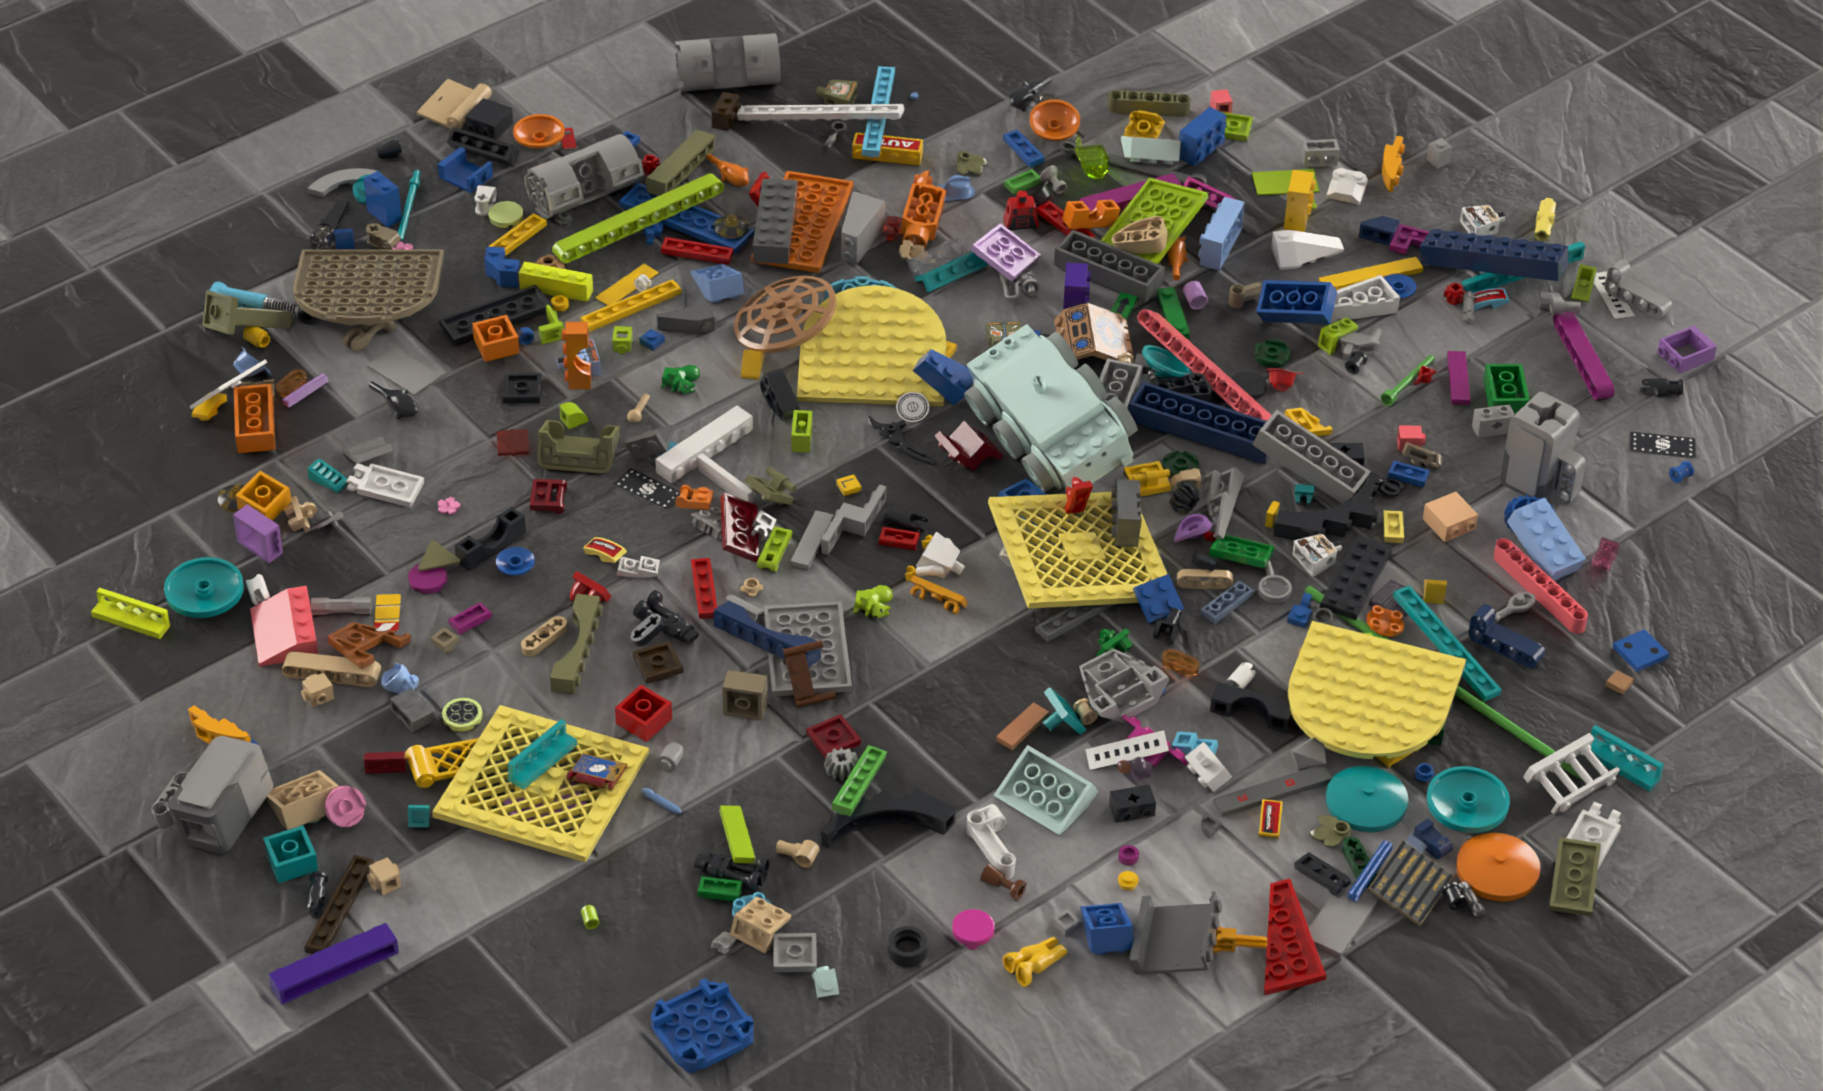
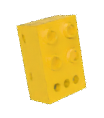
[1284,170,1316,232]

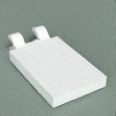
[347,463,424,508]
[1567,802,1621,869]

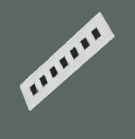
[1594,271,1635,319]
[1085,730,1169,770]

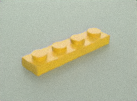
[486,213,547,256]

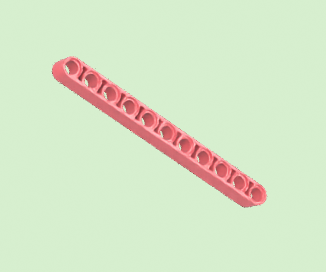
[1138,309,1272,421]

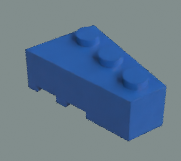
[913,349,973,405]

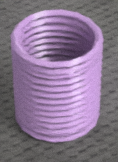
[1183,281,1208,310]

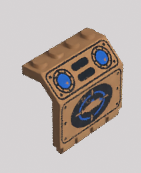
[1054,303,1135,364]

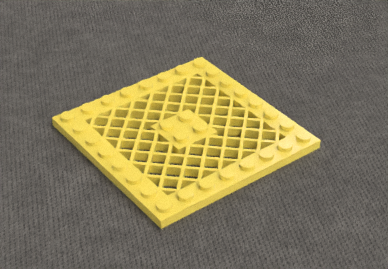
[988,492,1167,609]
[432,705,649,863]

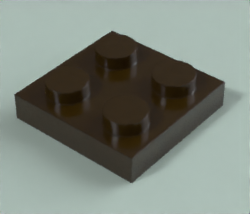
[633,641,684,684]

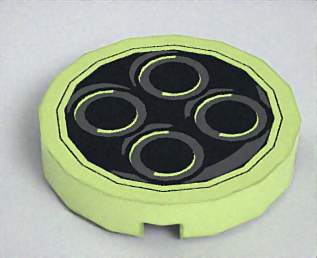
[442,698,483,732]

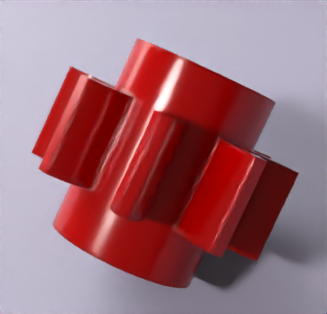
[641,155,661,176]
[1443,283,1466,305]

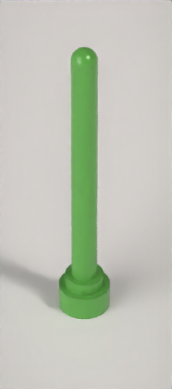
[1380,355,1434,406]

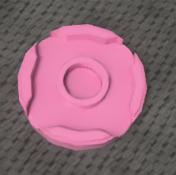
[324,786,366,827]

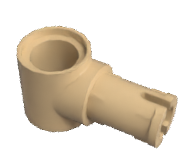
[776,840,820,868]

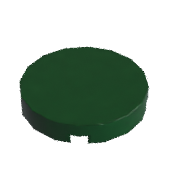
[1254,339,1290,368]
[1162,450,1199,478]

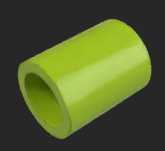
[581,905,599,929]

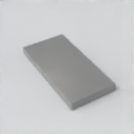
[1309,885,1379,958]

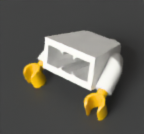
[905,532,965,581]

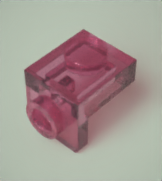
[1591,537,1620,571]

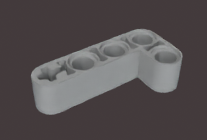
[1605,259,1672,319]

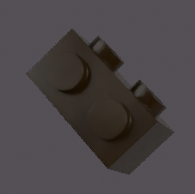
[712,92,741,131]

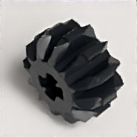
[1169,482,1201,515]

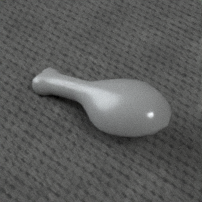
[1494,592,1536,623]

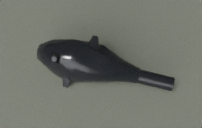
[1010,76,1052,112]
[369,381,419,420]

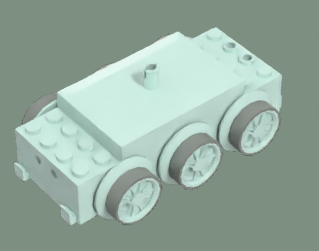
[964,324,1138,493]

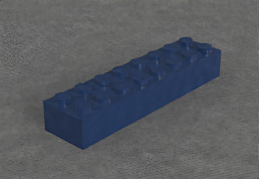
[1420,229,1568,281]
[1128,382,1270,464]

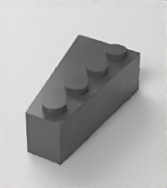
[1111,479,1142,547]

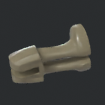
[342,321,396,352]

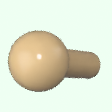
[627,393,650,423]

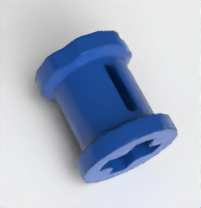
[1669,461,1694,483]

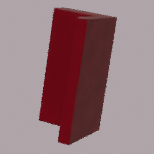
[363,751,407,774]

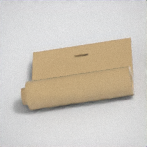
[417,79,492,129]

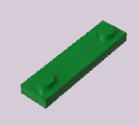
[1156,287,1190,338]

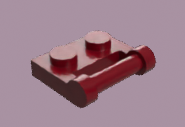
[530,479,567,514]

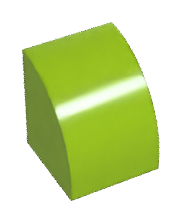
[559,402,588,429]

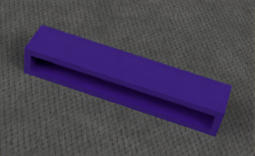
[269,923,399,1005]

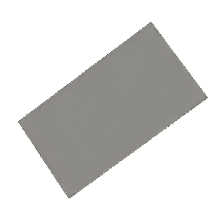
[367,347,441,396]

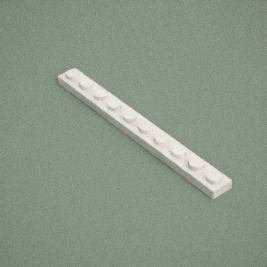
[737,104,904,121]

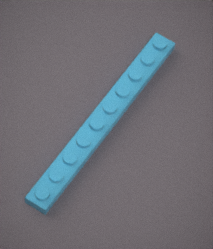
[862,66,895,157]

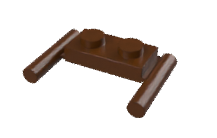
[783,640,836,708]

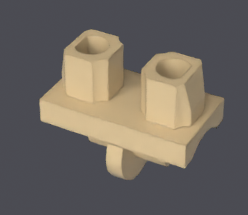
[284,496,317,532]

